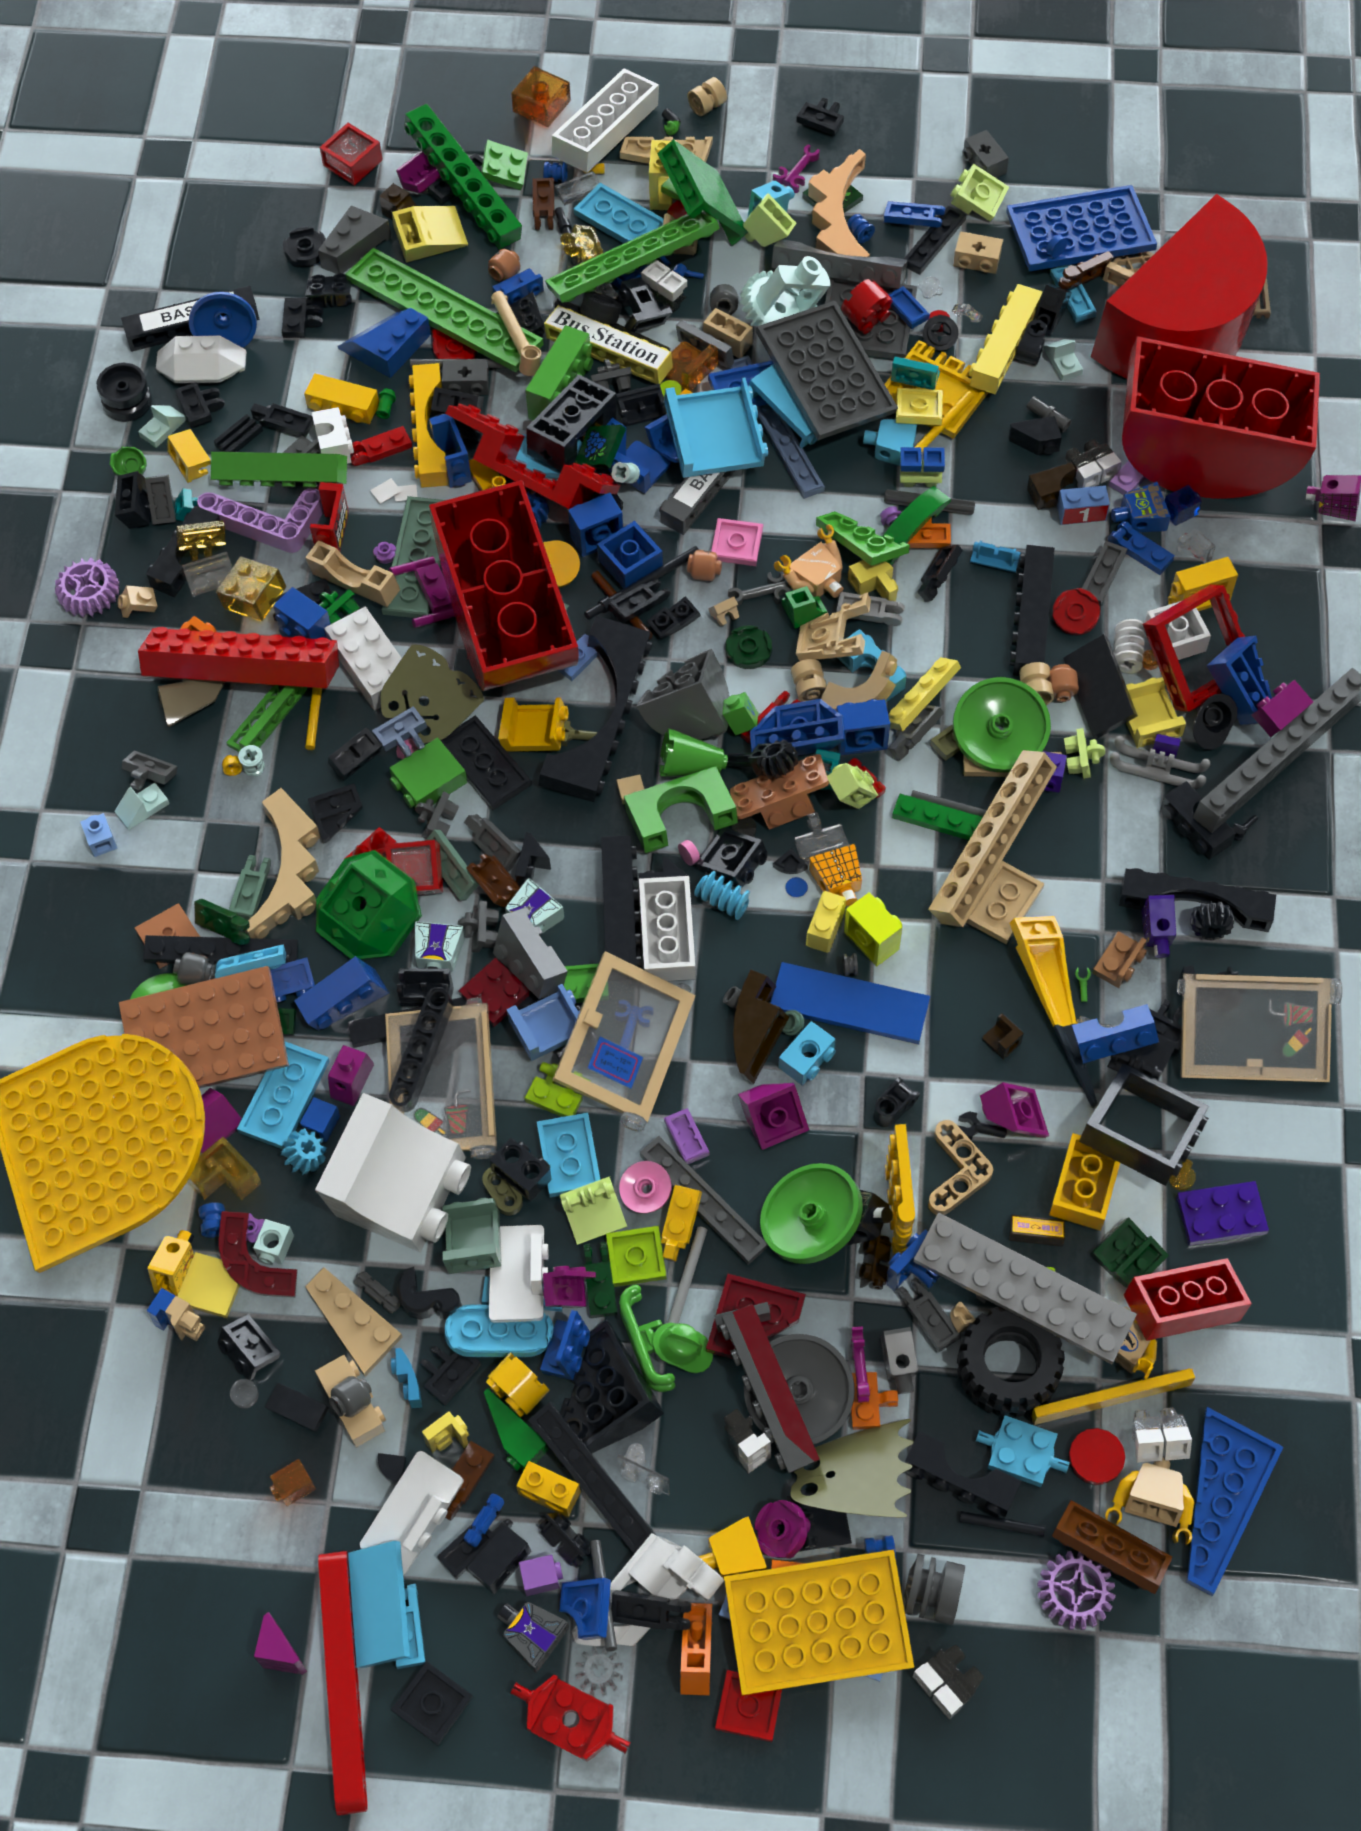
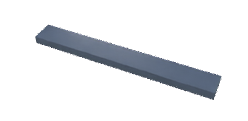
[729,355,825,499]

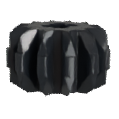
[1190,901,1234,940]

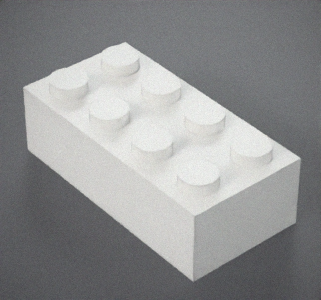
[324,606,408,711]
[639,876,696,981]

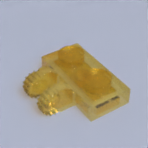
[560,225,603,262]
[177,520,225,561]

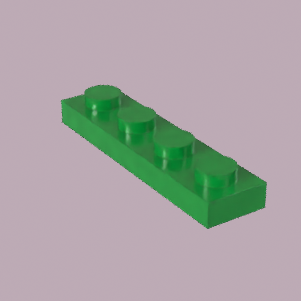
[892,793,983,840]

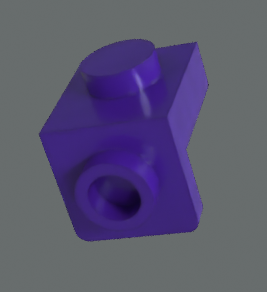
[1043,751,1067,792]

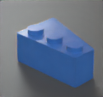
[294,956,389,1031]

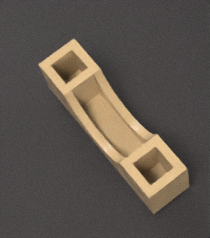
[305,540,400,607]

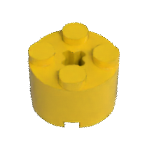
[486,1352,550,1417]

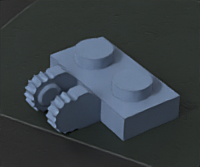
[372,706,427,757]

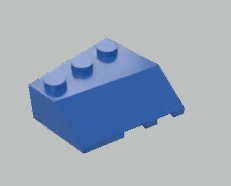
[338,308,431,378]

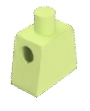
[743,193,796,247]

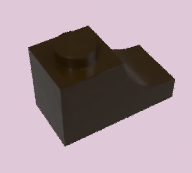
[379,183,417,220]
[1027,462,1075,510]

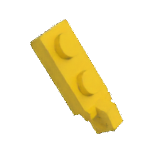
[661,1185,702,1261]

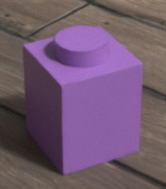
[519,1555,563,1596]

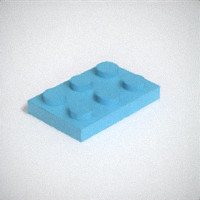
[537,1113,600,1198]

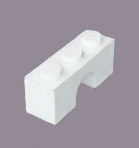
[312,407,354,464]

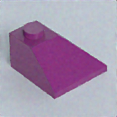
[980,1082,1049,1138]
[738,1083,809,1150]

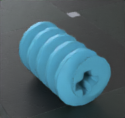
[694,871,750,920]

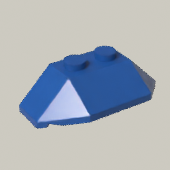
[750,699,845,756]

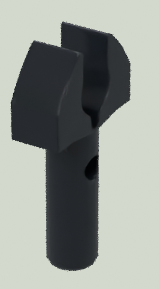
[957,1111,1007,1140]

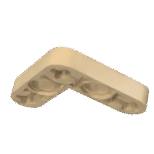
[928,1120,993,1215]

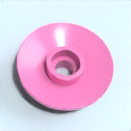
[619,1161,672,1214]

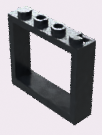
[1079,1063,1209,1186]

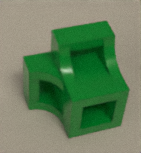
[782,586,827,628]

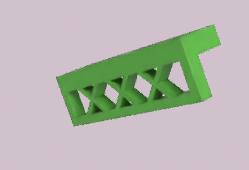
[226,685,308,757]

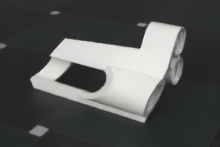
[571,1533,724,1646]

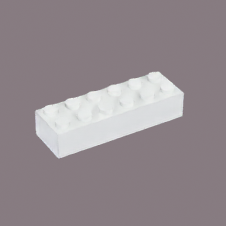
[552,69,659,173]

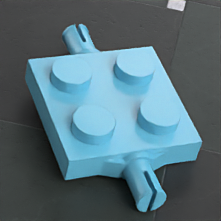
[976,1416,1070,1487]

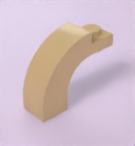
[821,651,897,710]

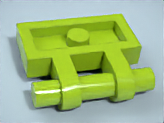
[525,1062,590,1117]

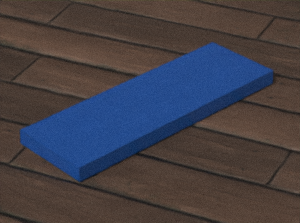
[771,962,930,1045]

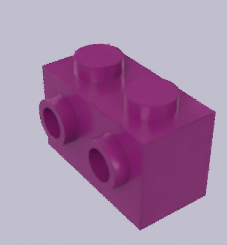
[1252,680,1313,737]

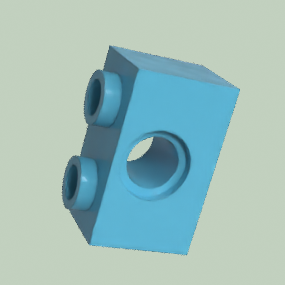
[778,1021,836,1086]

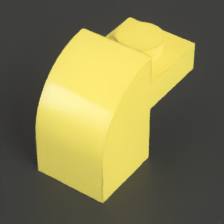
[848,560,898,601]

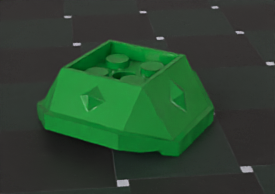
[316,850,422,961]

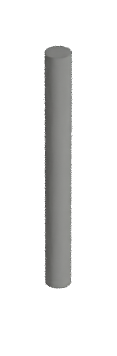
[667,1227,708,1323]

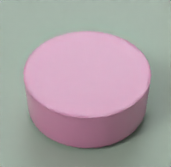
[678,840,700,866]

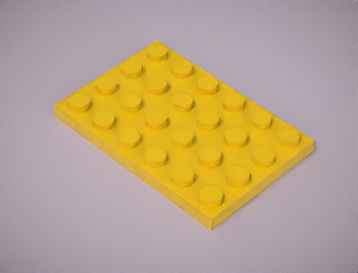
[724,1550,914,1695]

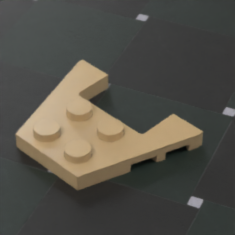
[796,593,871,661]

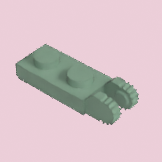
[229,855,271,920]

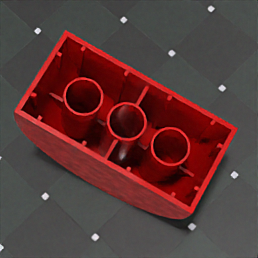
[1091,194,1268,379]
[1122,337,1320,499]
[429,480,579,691]

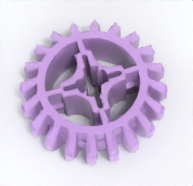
[55,558,119,618]
[1037,1551,1115,1630]

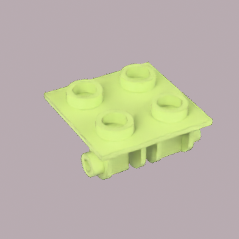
[560,1177,627,1245]

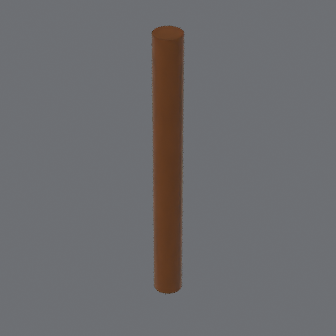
[591,571,653,639]

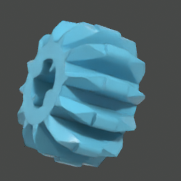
[281,1128,327,1175]

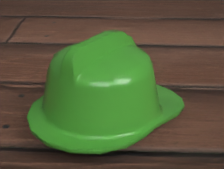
[653,1322,713,1373]

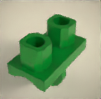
[319,589,360,624]

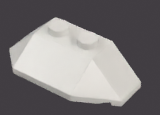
[156,336,247,383]

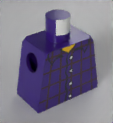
[1141,895,1176,958]

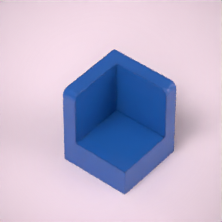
[300,1097,340,1142]

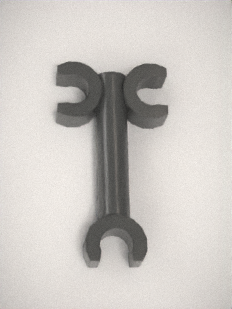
[728,571,791,607]

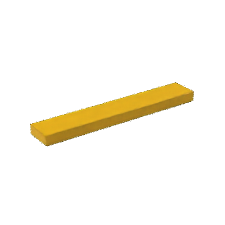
[1031,1368,1195,1425]

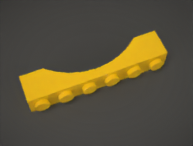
[409,363,449,488]

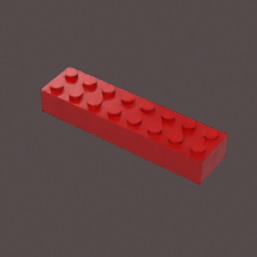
[138,627,340,688]

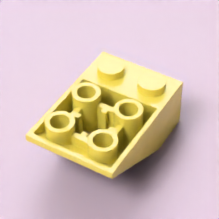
[392,206,468,263]

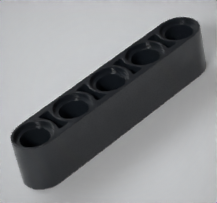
[389,987,454,1112]

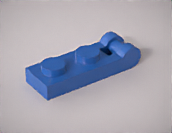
[1108,521,1175,575]

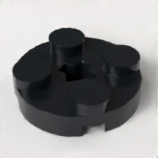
[283,227,326,268]

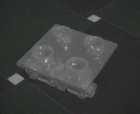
[617,1443,670,1495]

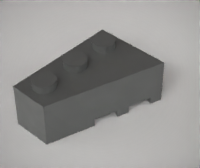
[318,205,391,274]
[493,907,568,999]

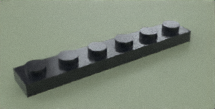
[143,935,298,964]
[528,1402,656,1553]

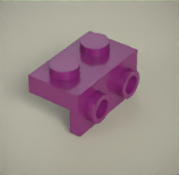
[396,151,441,193]
[543,1266,596,1308]

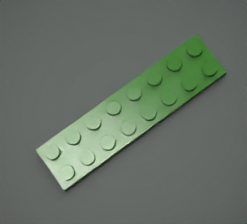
[545,210,720,303]

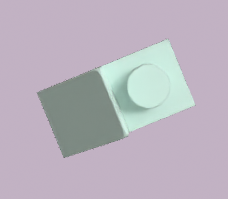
[1043,339,1083,381]
[138,405,187,448]
[115,783,170,830]

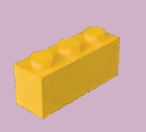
[304,373,379,425]

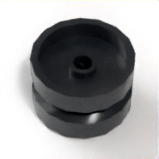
[96,362,152,422]

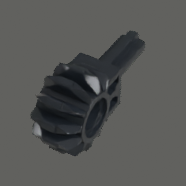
[727,740,798,779]

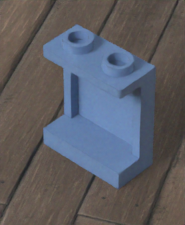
[507,984,580,1061]

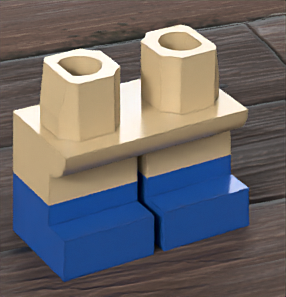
[147,1288,205,1341]

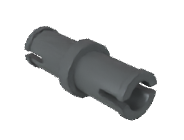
[1027,396,1072,433]

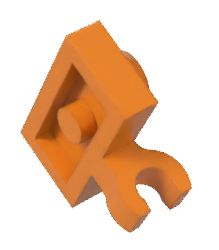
[907,517,951,548]
[851,1372,898,1430]

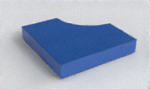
[559,1578,611,1640]

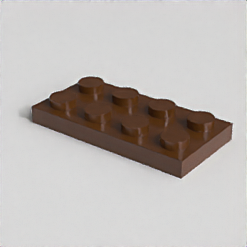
[1052,1500,1172,1594]

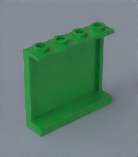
[657,139,748,246]

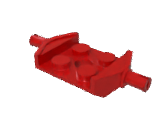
[511,1675,631,1762]

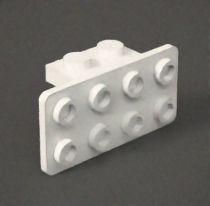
[489,1225,549,1323]
[360,1451,464,1575]

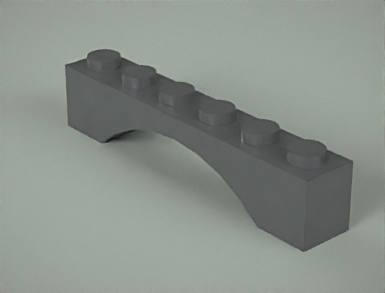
[771,239,907,289]

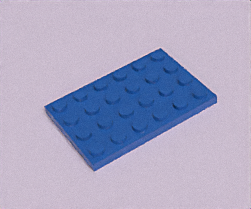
[1006,185,1157,271]

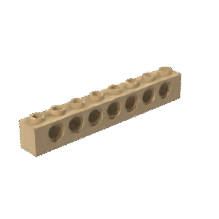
[928,750,1057,927]

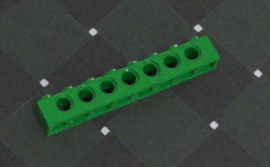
[404,104,522,250]

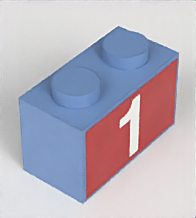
[1057,485,1110,525]

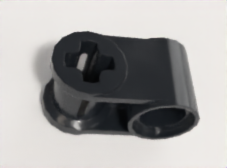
[1015,320,1047,365]
[873,1077,920,1127]

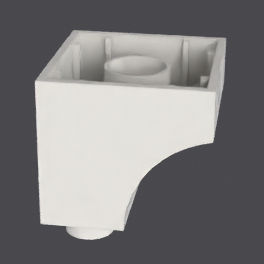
[315,1093,471,1252]

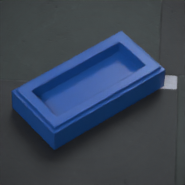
[888,286,930,329]

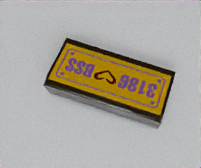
[1009,1214,1065,1247]

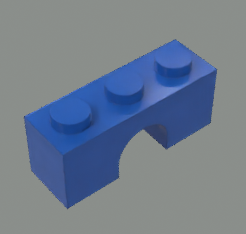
[1072,1004,1159,1063]

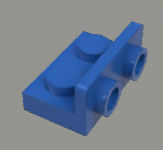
[492,268,544,305]

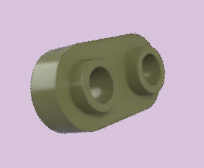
[482,1167,523,1216]

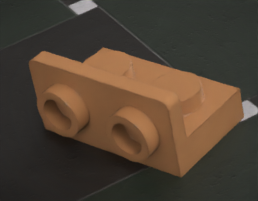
[1092,931,1147,988]

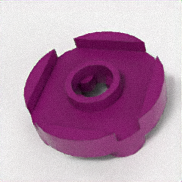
[755,1500,811,1559]

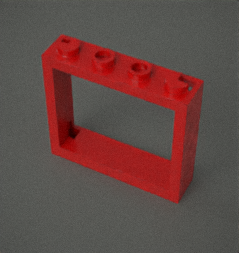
[1143,584,1245,712]

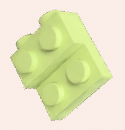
[950,164,1009,222]

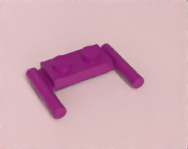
[389,556,455,628]

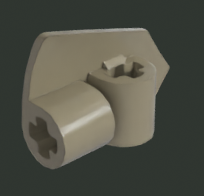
[157,679,225,727]

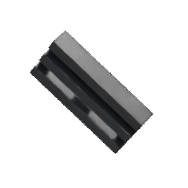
[214,414,263,452]

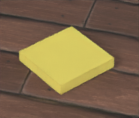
[896,388,943,425]
[177,1252,240,1318]

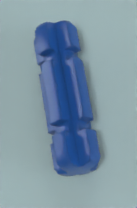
[464,1493,504,1547]

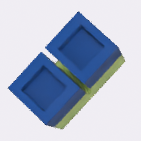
[900,447,945,487]

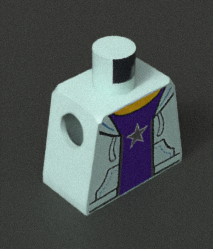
[505,878,564,933]
[415,921,465,972]

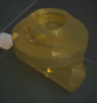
[1169,1159,1196,1190]

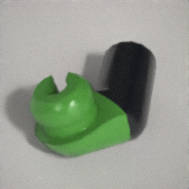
[662,108,681,135]

